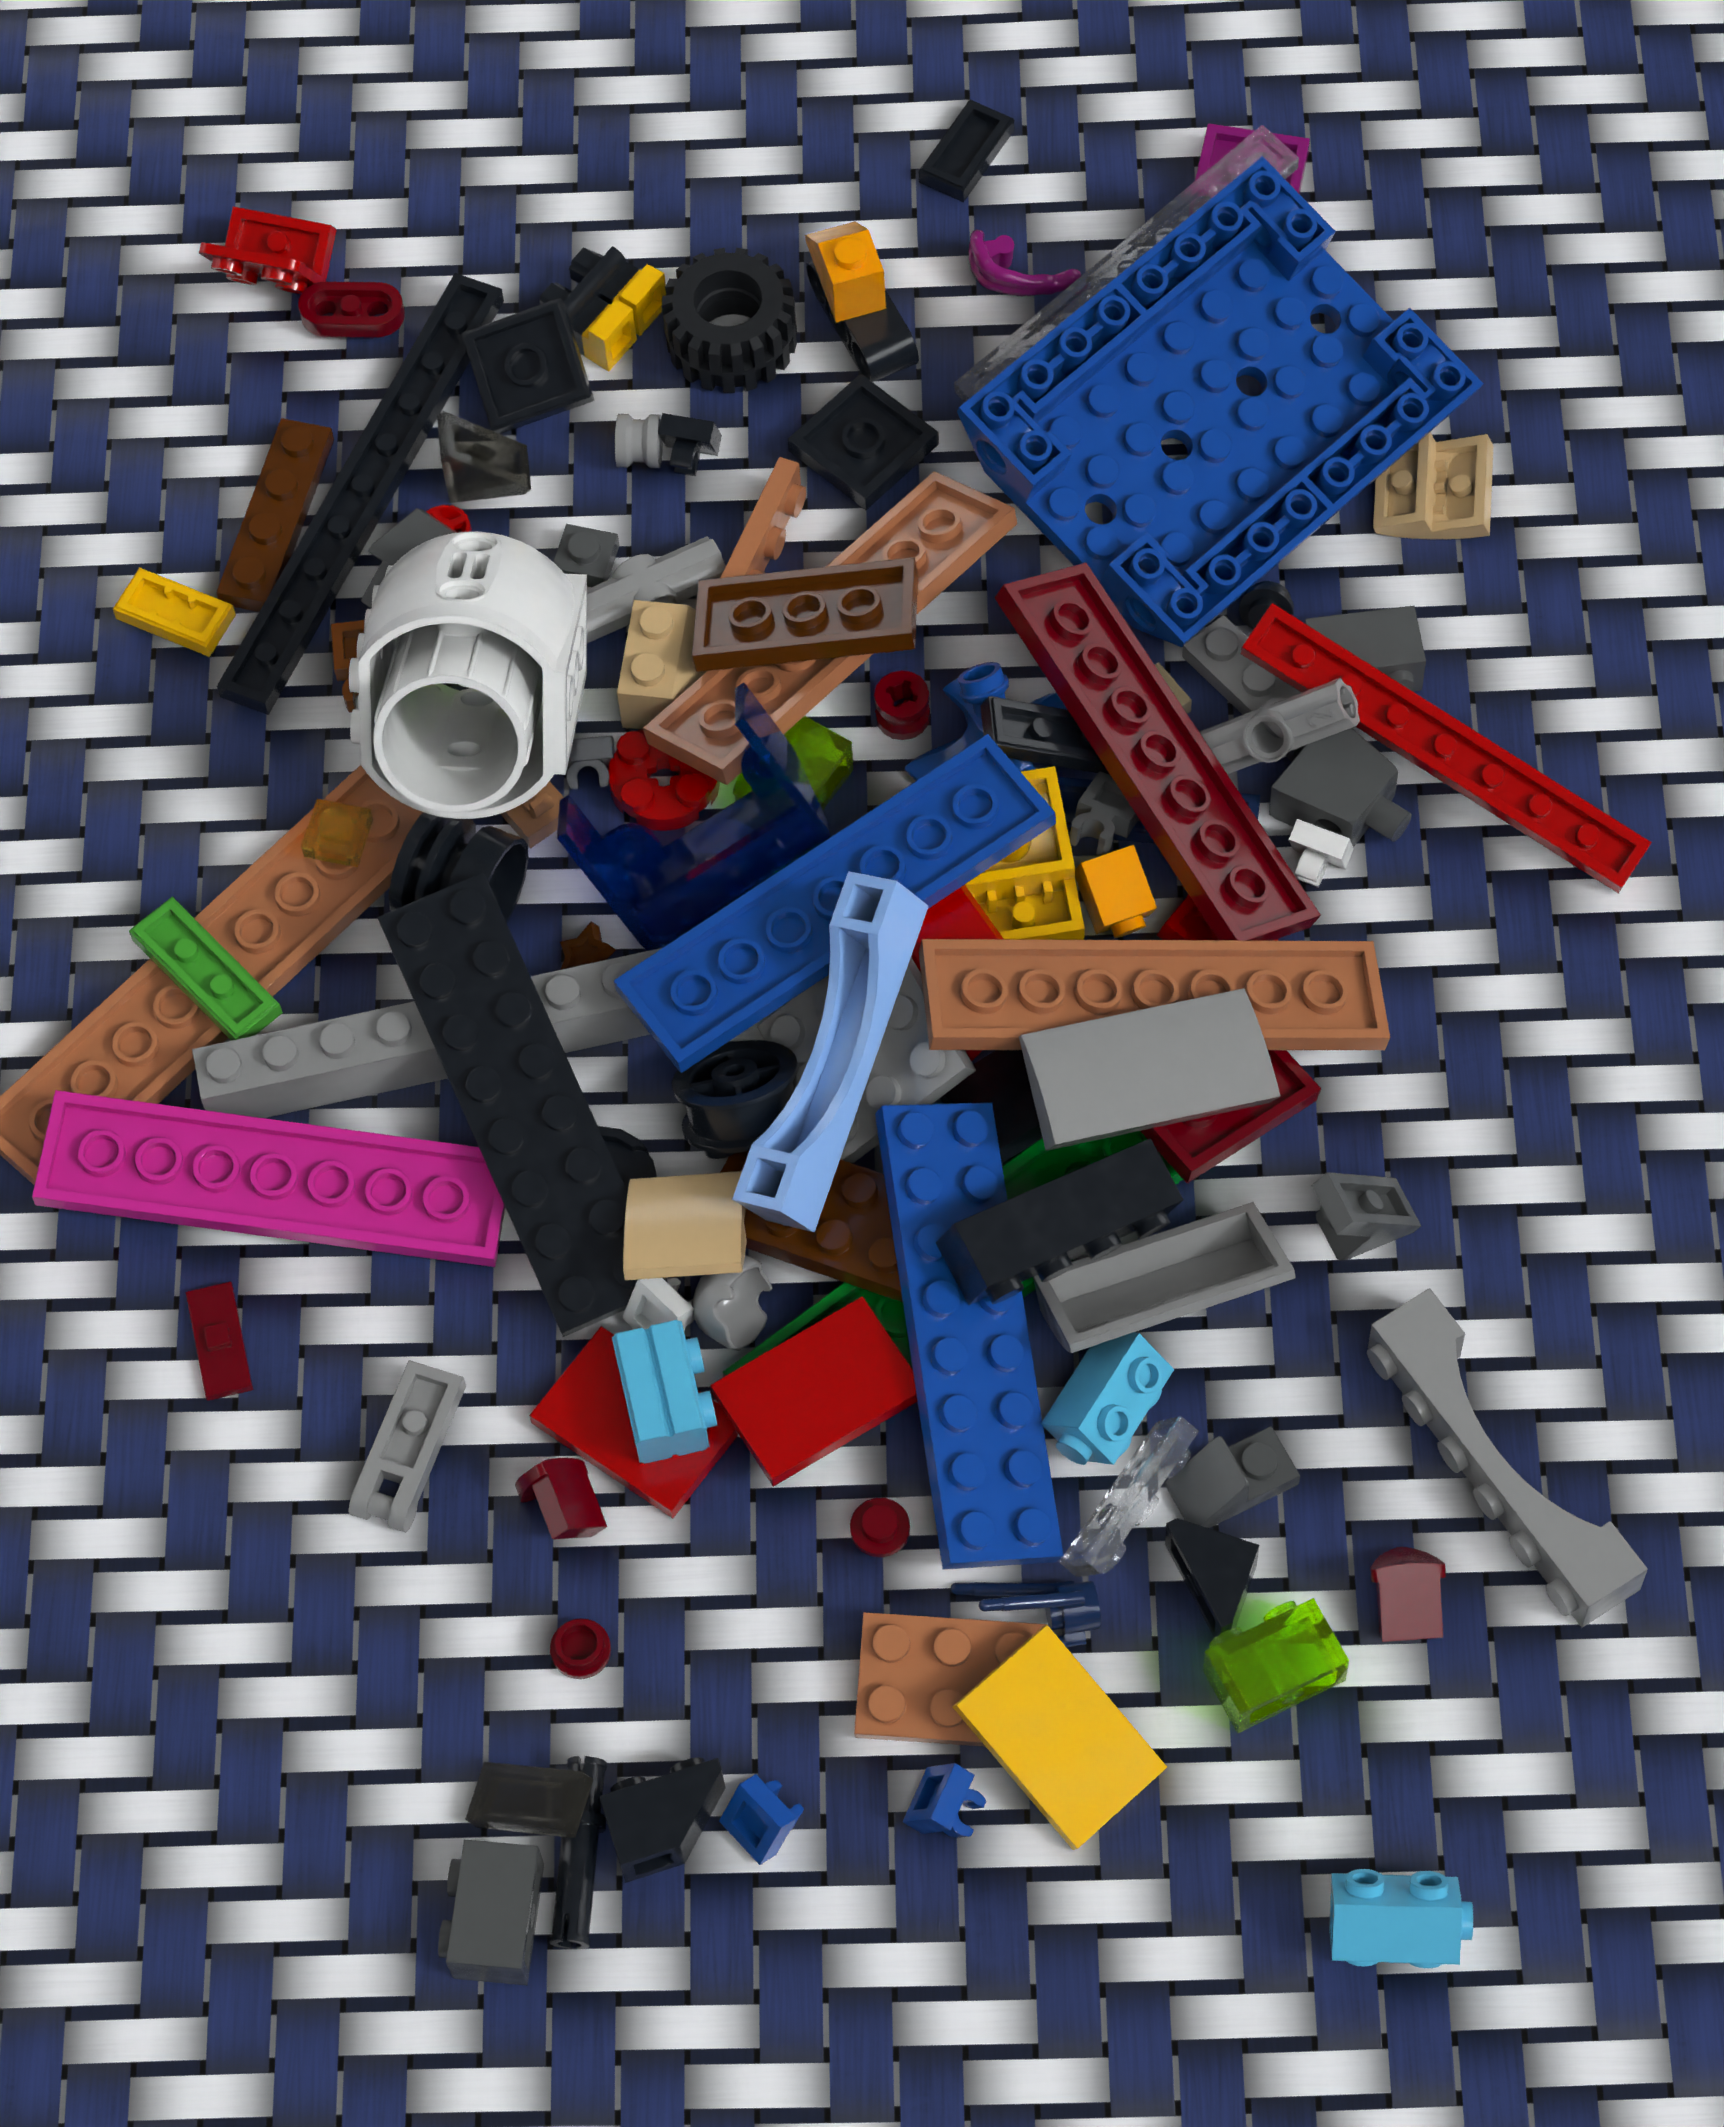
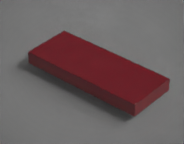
[186,1281,254,1401]

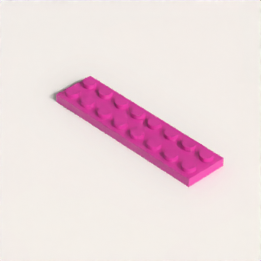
[32,1090,505,1267]

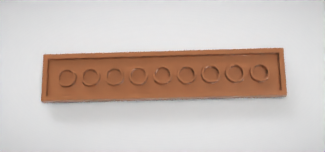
[0,765,423,1185]

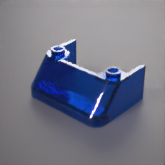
[557,683,831,951]

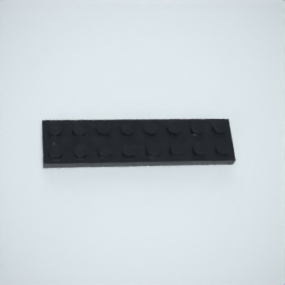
[378,872,668,1337]

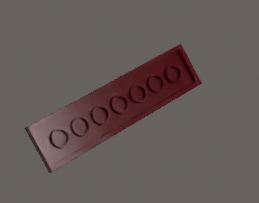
[995,563,1321,941]

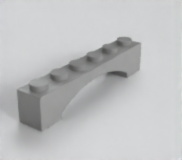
[1367,1288,1648,1628]

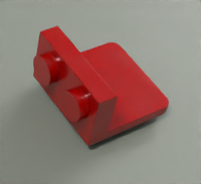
[199,206,337,295]

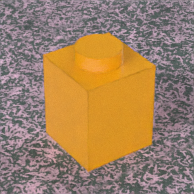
[1075,844,1157,938]

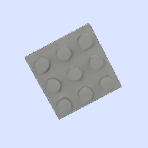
[757,957,976,1164]

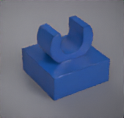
[903,1763,986,1838]
[719,1774,804,1865]

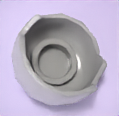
[692,1255,772,1351]

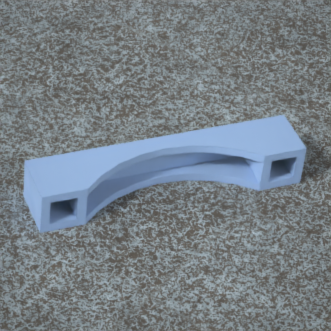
[732,871,929,1232]

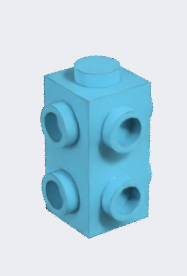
[1041,1332,1174,1465]
[1329,1869,1473,1968]

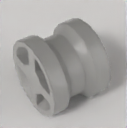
[615,414,663,468]

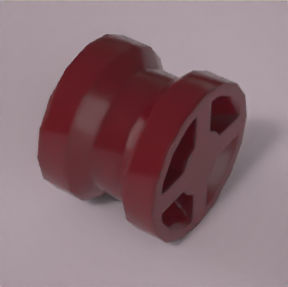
[874,670,930,740]

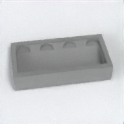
[1019,988,1280,1151]
[1033,1202,1296,1353]

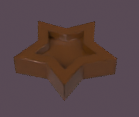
[560,921,616,970]

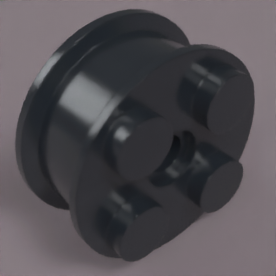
[672,1040,798,1159]

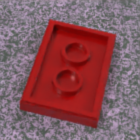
[710,1296,918,1487]
[529,1326,739,1519]

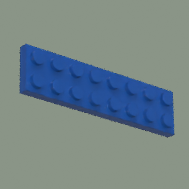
[613,734,1056,1073]
[875,1103,1064,1570]

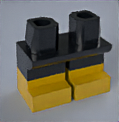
[540,246,666,372]

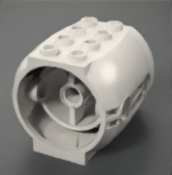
[349,531,587,819]

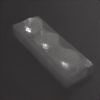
[1059,1416,1199,1577]

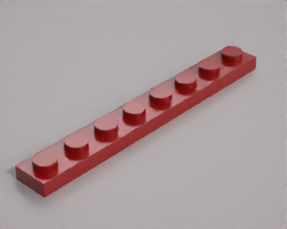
[1240,603,1652,894]

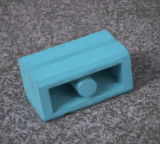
[612,1320,717,1464]

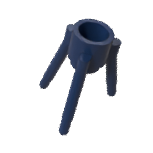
[950,1580,1101,1647]

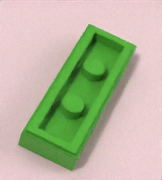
[129,897,283,1041]

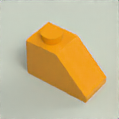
[805,221,886,323]

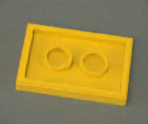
[952,1625,1167,1850]

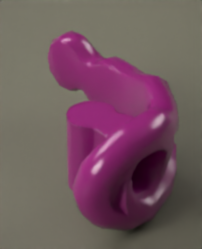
[968,229,1083,297]

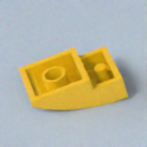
[965,766,1085,940]

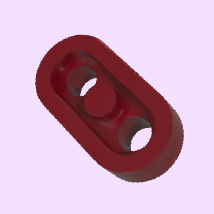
[298,282,405,337]

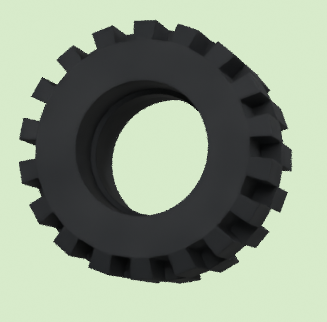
[662,248,797,393]

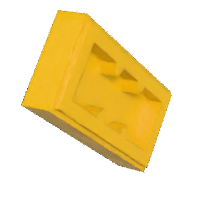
[113,567,236,657]

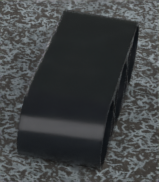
[806,261,919,382]

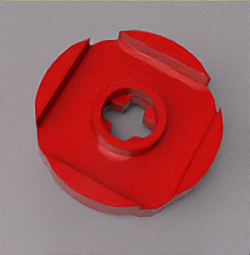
[608,729,720,831]

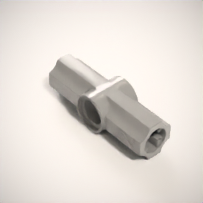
[587,536,726,643]
[1199,678,1360,774]

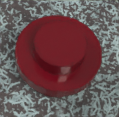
[850,1498,910,1557]
[550,1618,611,1679]

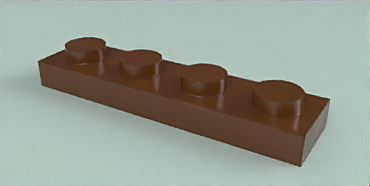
[216,418,334,612]

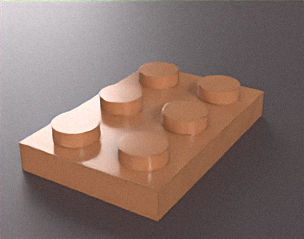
[854,1612,1046,1747]

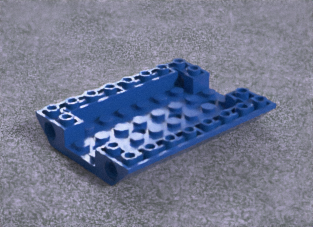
[957,156,1484,647]

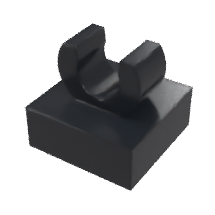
[658,413,722,476]
[567,736,615,790]

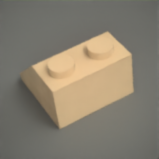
[617,600,707,729]

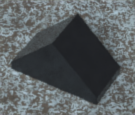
[1165,1518,1259,1648]

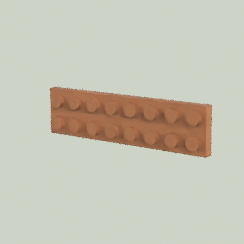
[643,471,1018,785]
[919,939,1390,1050]

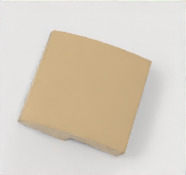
[1373,432,1494,540]
[623,1171,747,1280]

